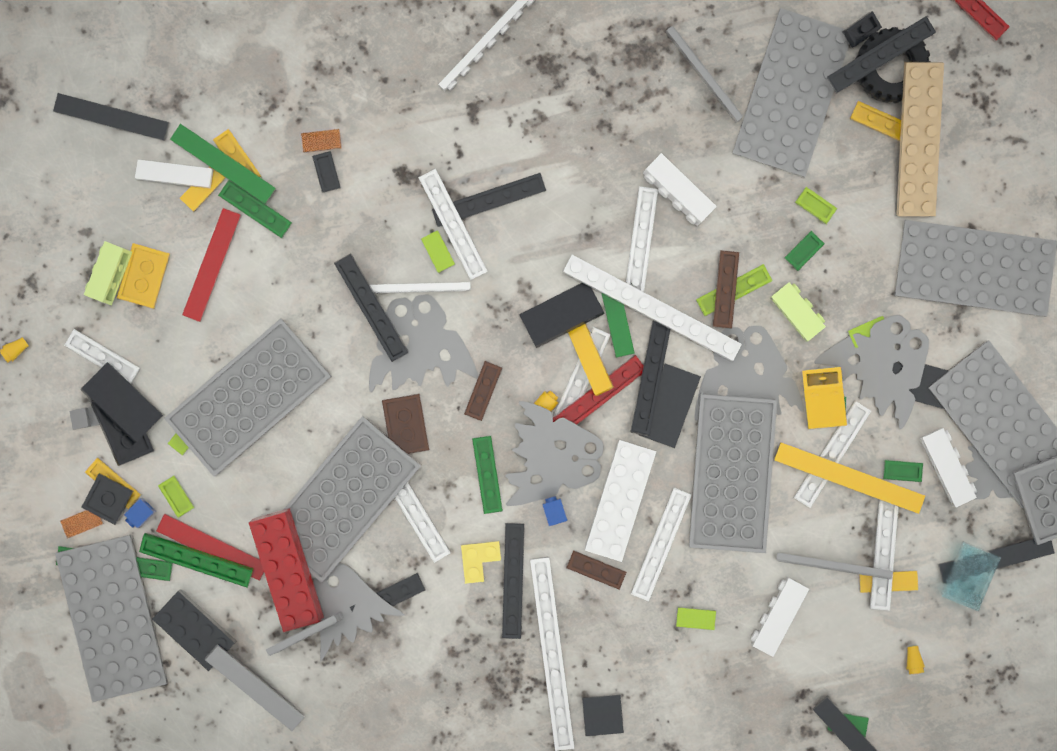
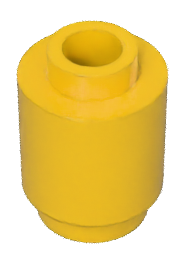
[533,391,559,412]

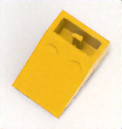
[802,367,847,429]

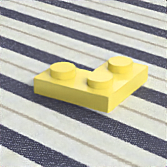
[461,541,501,584]

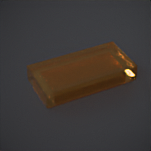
[301,129,342,153]
[60,510,104,539]

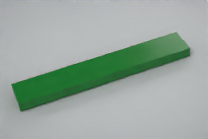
[170,123,276,204]
[139,533,254,588]
[56,546,173,581]

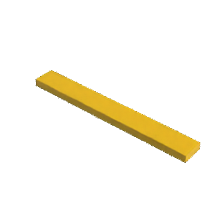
[774,442,925,514]

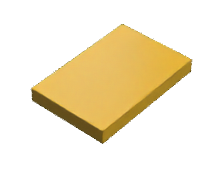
[117,243,170,309]

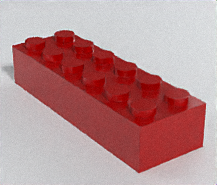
[249,508,324,632]

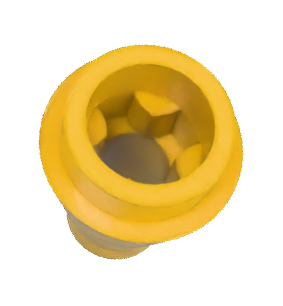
[0,337,29,363]
[906,646,926,675]

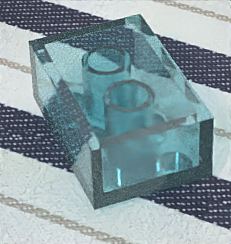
[941,541,1001,611]

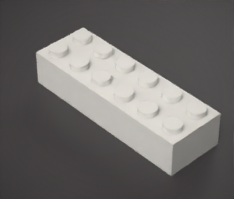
[585,440,656,562]

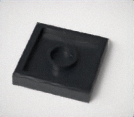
[81,473,134,525]
[582,694,624,736]

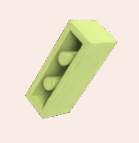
[84,241,132,305]
[770,282,826,342]

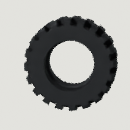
[856,27,931,103]

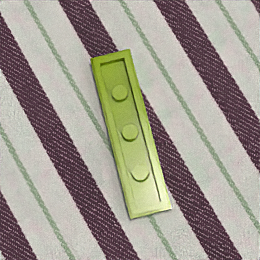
[696,264,773,317]

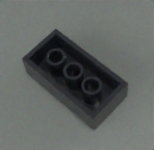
[152,589,237,672]

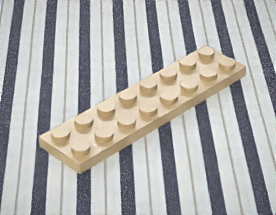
[896,62,944,216]

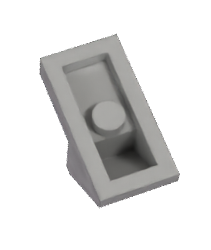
[69,407,100,430]

